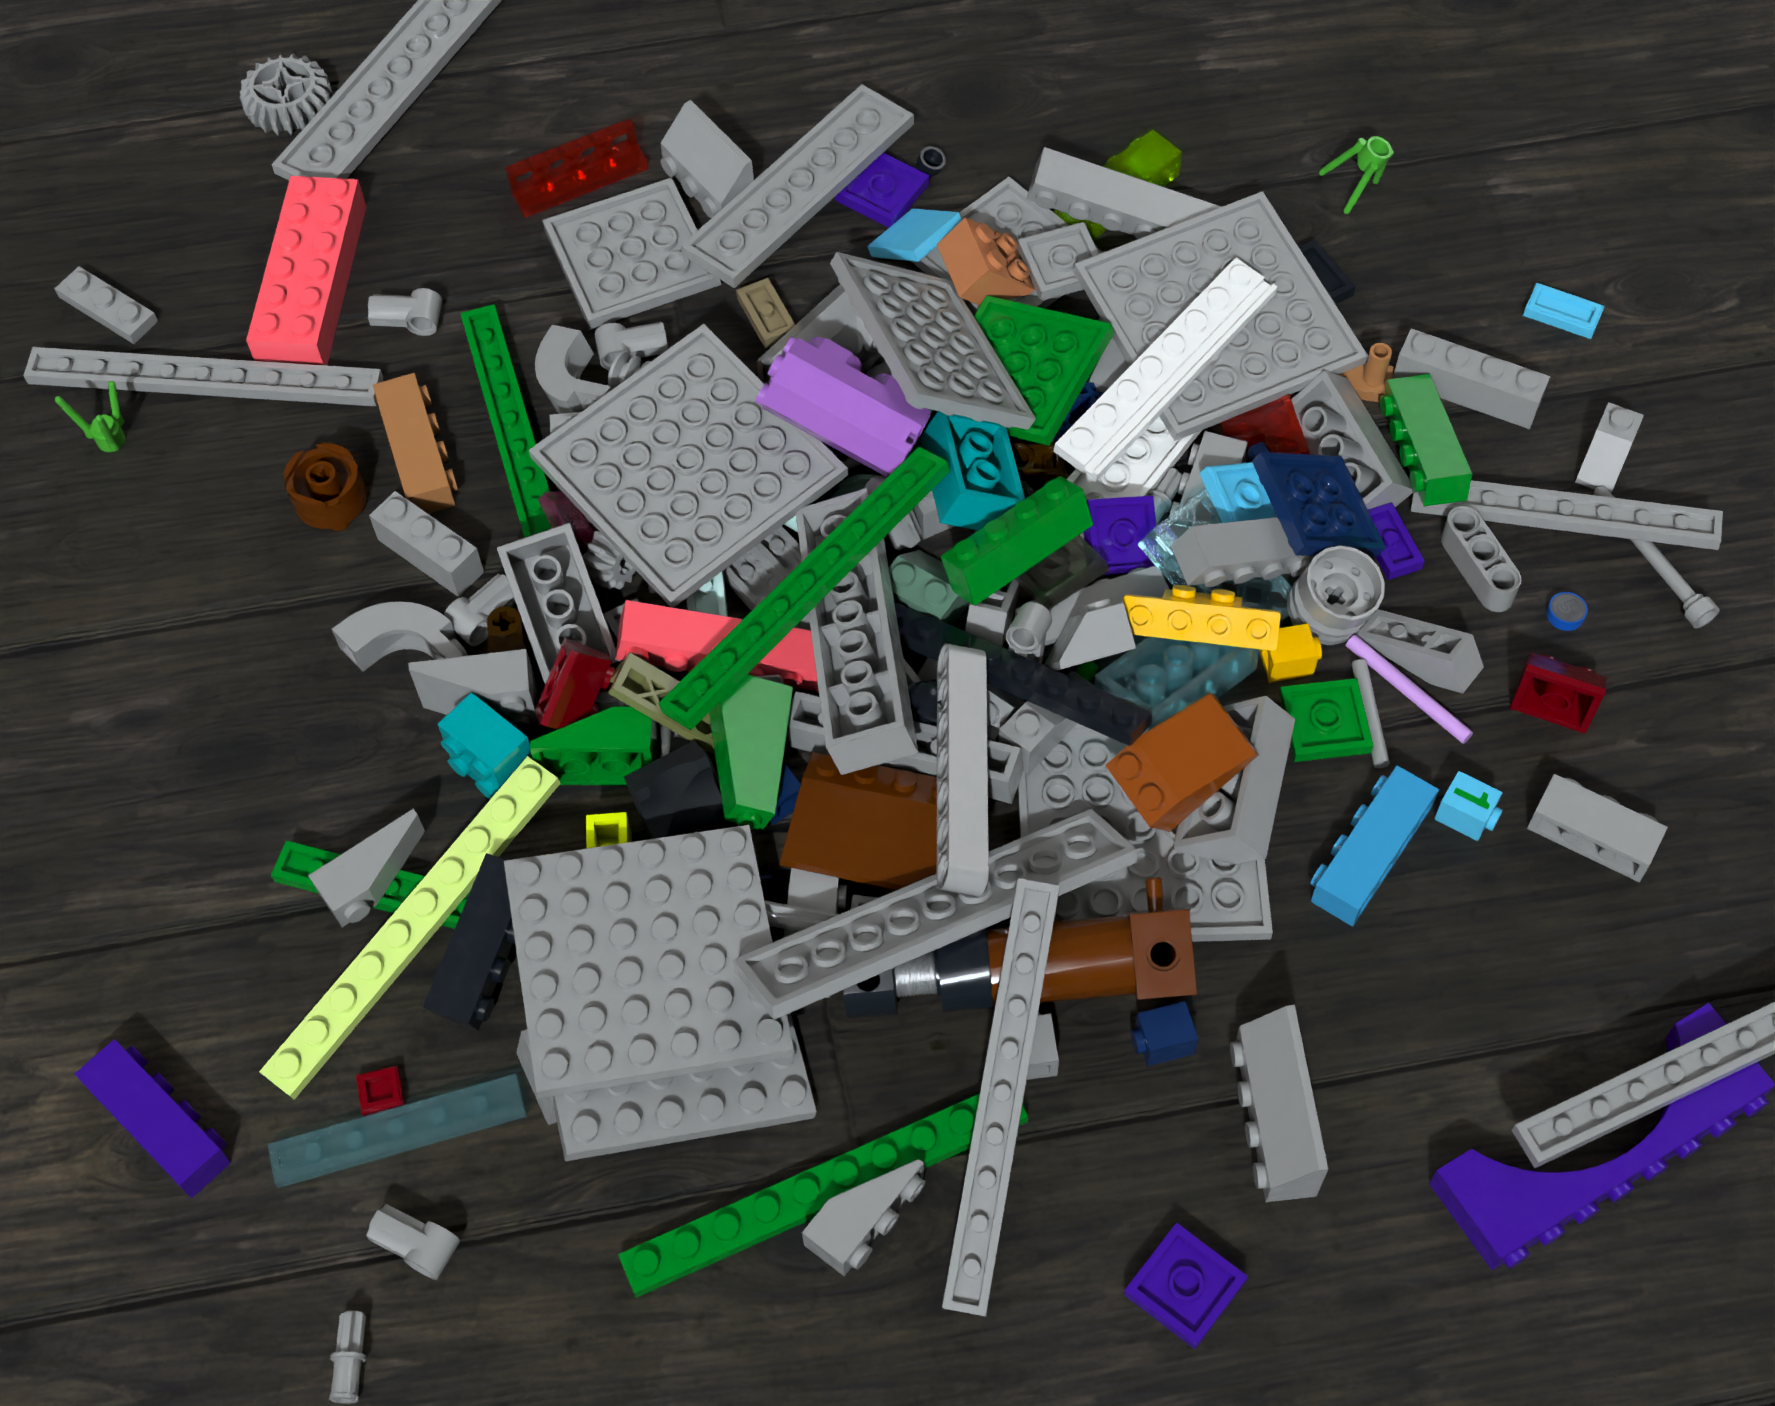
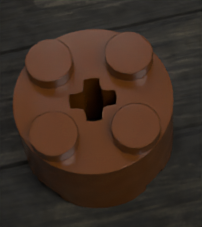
[283,443,367,531]

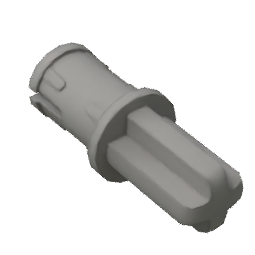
[1148,468,1183,527]
[329,1311,367,1404]

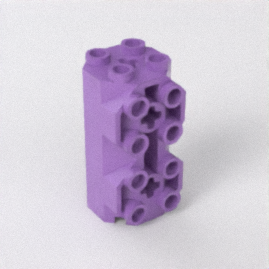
[755,336,932,477]

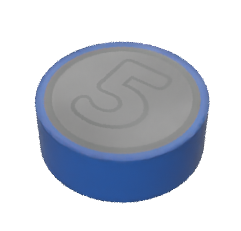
[1546,592,1588,631]

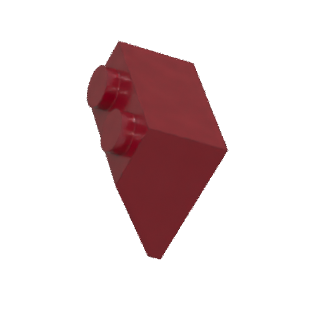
[535,638,614,729]
[1510,652,1607,734]

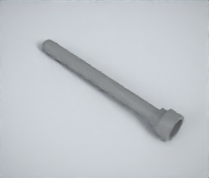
[1593,486,1720,628]

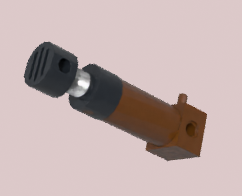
[843,877,1197,1019]

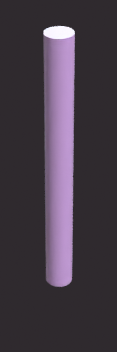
[1345,634,1473,744]

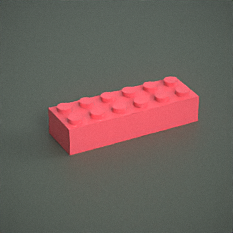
[246,176,367,366]

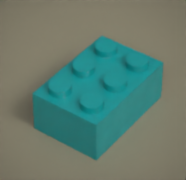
[920,411,1025,530]

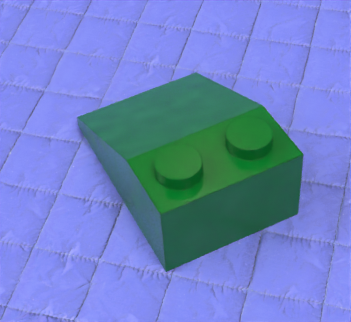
[530,705,661,785]

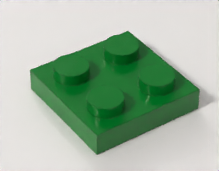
[1279,678,1374,762]

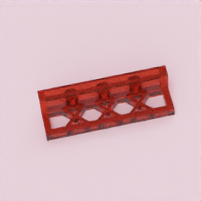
[505,119,648,218]

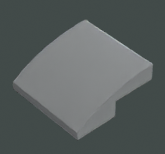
[723,526,802,611]

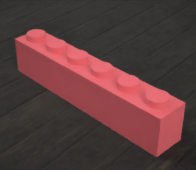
[615,600,819,693]

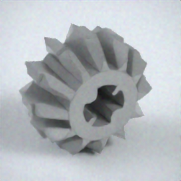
[582,531,636,590]

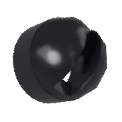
[917,146,946,177]

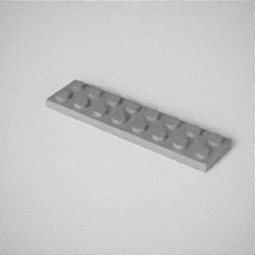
[681,84,914,288]

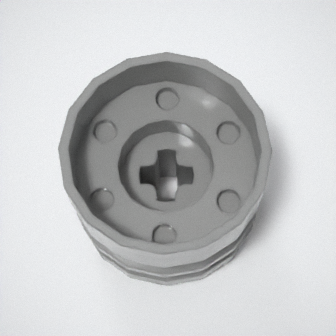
[1287,546,1385,645]

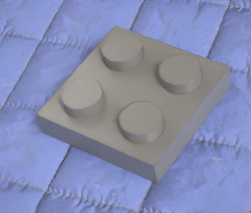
[1018,222,1099,301]

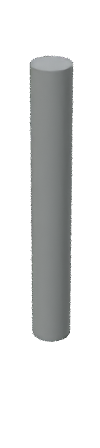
[1351,659,1390,768]

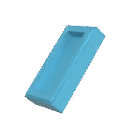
[1523,283,1605,339]

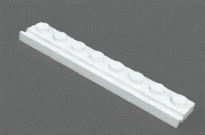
[1054,258,1278,483]

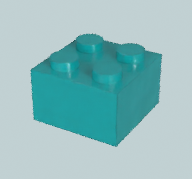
[437,692,533,799]

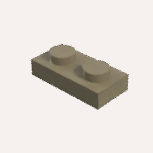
[736,278,795,349]

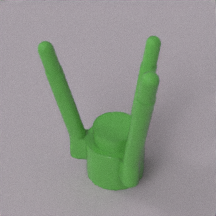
[1319,136,1394,214]
[55,381,126,452]

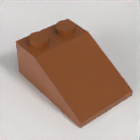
[1105,693,1259,832]

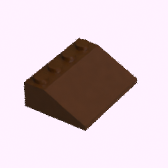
[780,752,937,890]

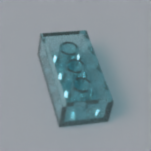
[1095,637,1259,735]

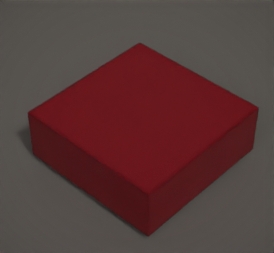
[356,1065,406,1119]

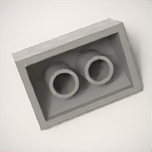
[661,100,754,218]

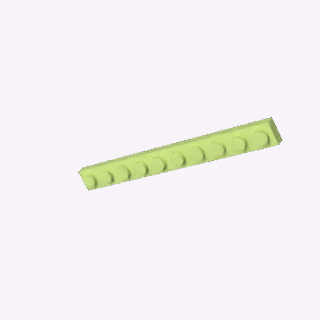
[259,756,561,1100]

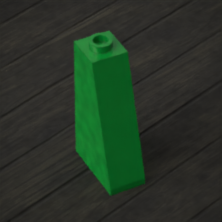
[709,675,793,830]

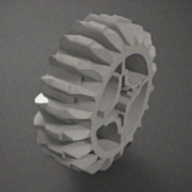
[240,53,332,136]

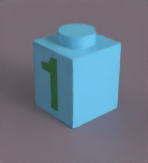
[1435,771,1503,841]

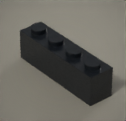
[423,853,515,1030]

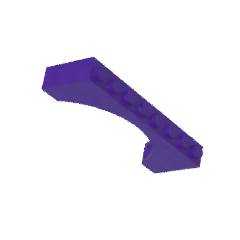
[1429,1003,1775,1271]

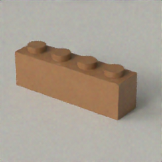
[372,373,458,514]

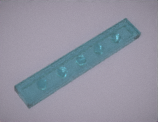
[267,1074,527,1188]

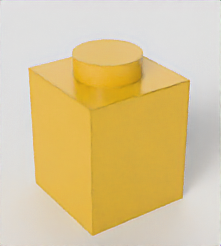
[1259,623,1322,683]

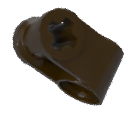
[1011,443,1070,490]
[487,606,531,663]

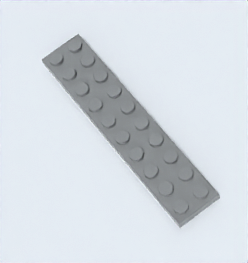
[272,0,502,180]
[733,808,1137,1020]

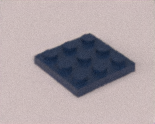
[1252,452,1386,557]

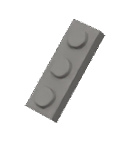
[54,266,158,344]

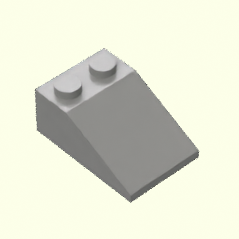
[408,649,540,732]

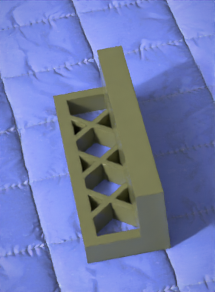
[608,652,715,755]

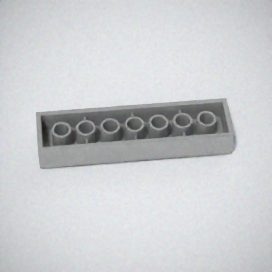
[795,488,918,775]

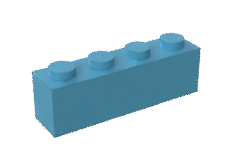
[1310,766,1439,927]

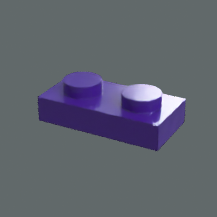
[1368,502,1425,580]

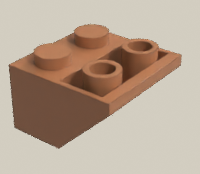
[937,217,1035,306]

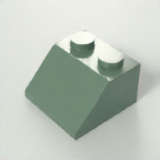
[889,550,970,626]

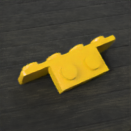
[1122,585,1281,651]

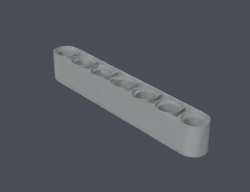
[936,643,989,896]

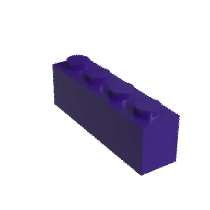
[74,1039,231,1199]

